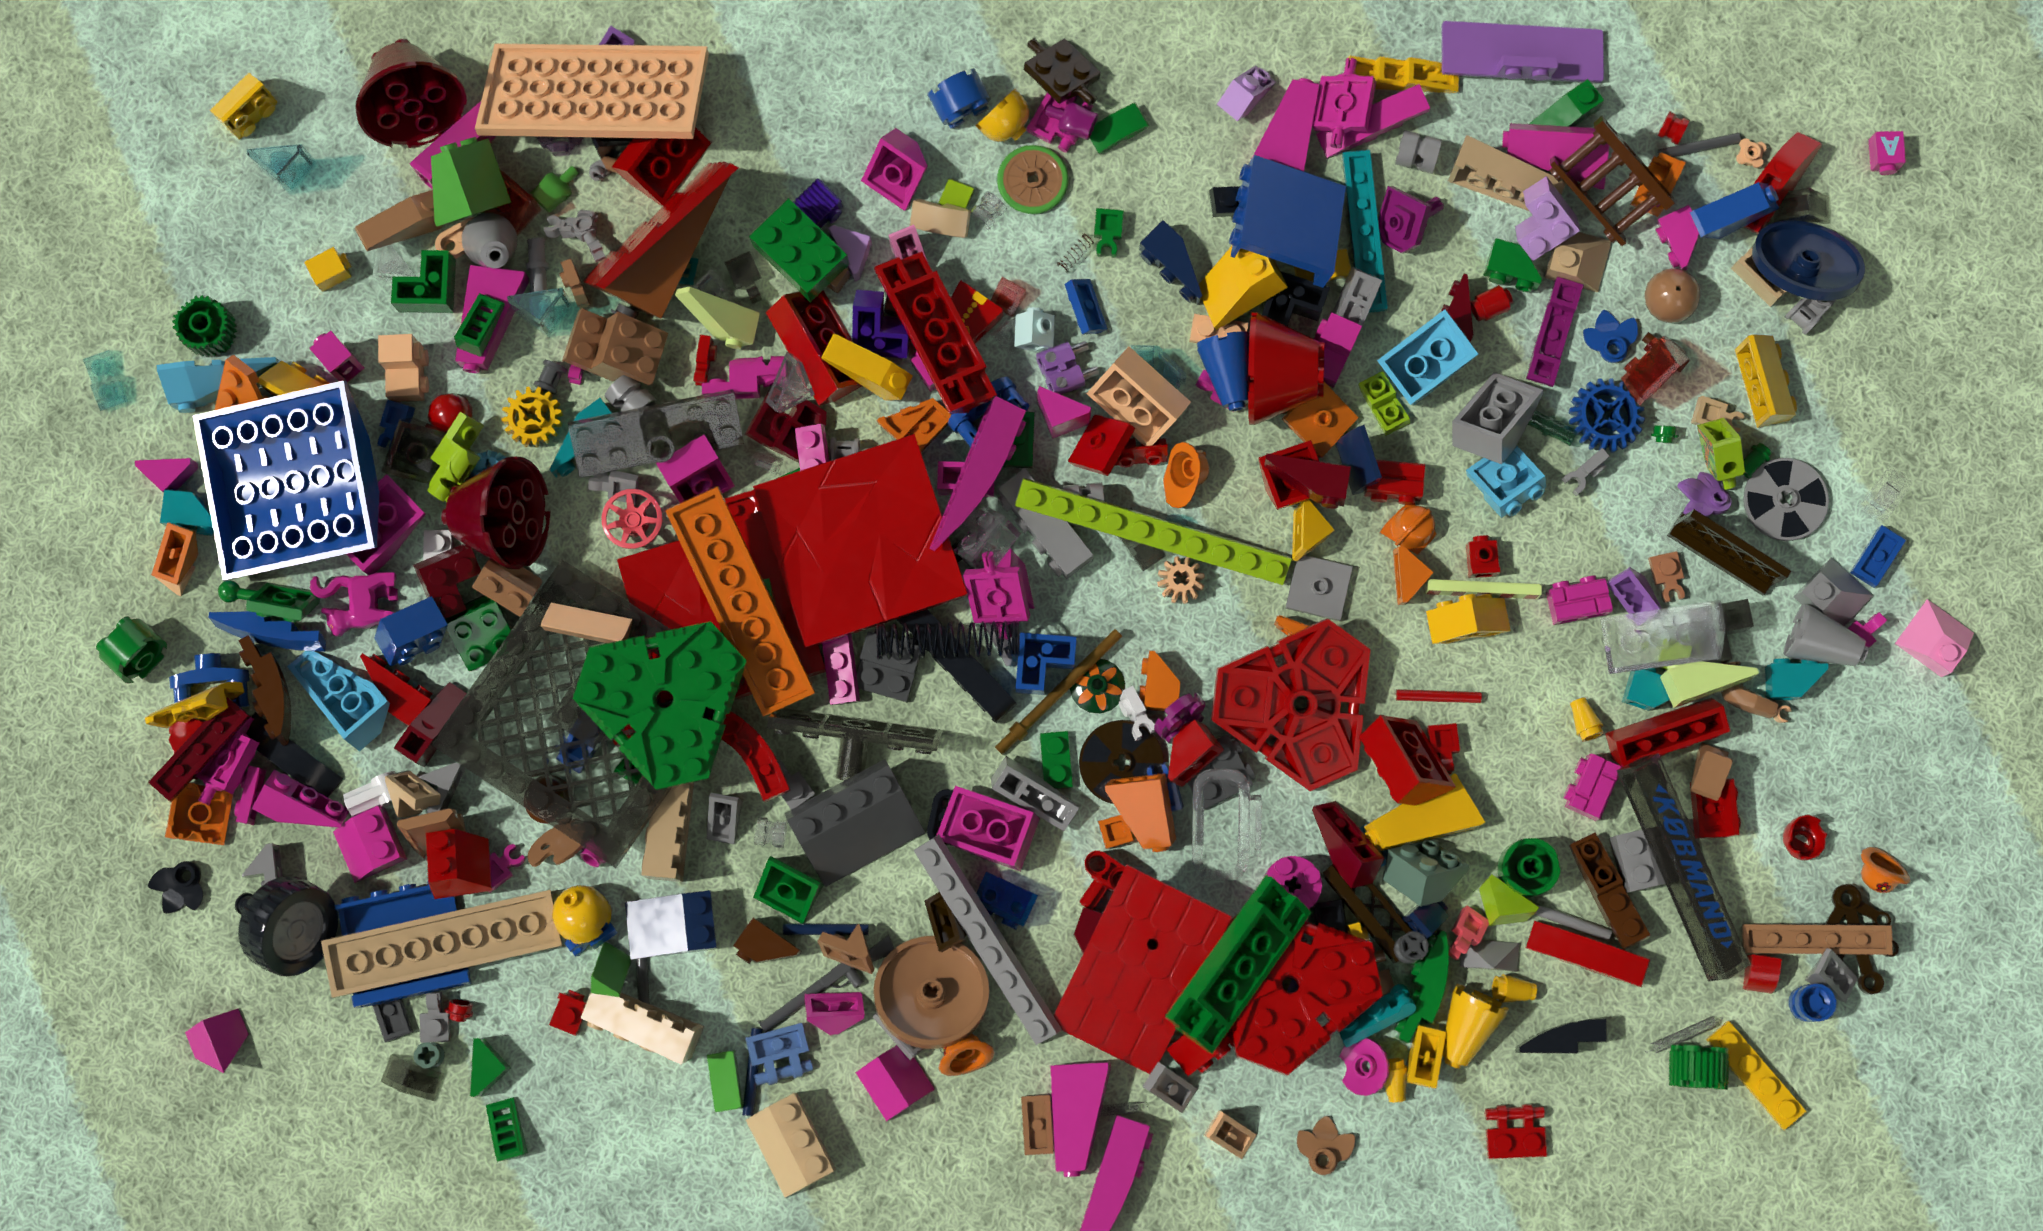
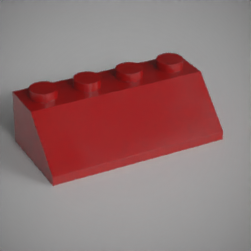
[766,290,862,406]

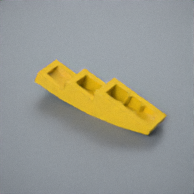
[1348,55,1459,93]

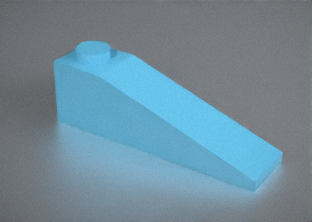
[156,357,280,413]
[287,651,390,752]

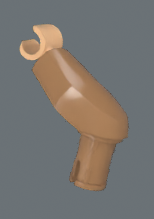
[1721,661,1791,723]

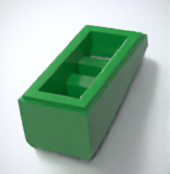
[454,293,505,357]
[486,1097,528,1162]

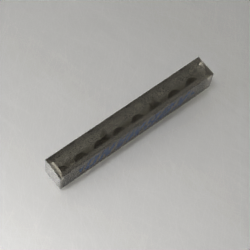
[1617,753,1751,981]

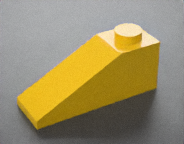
[821,334,913,401]

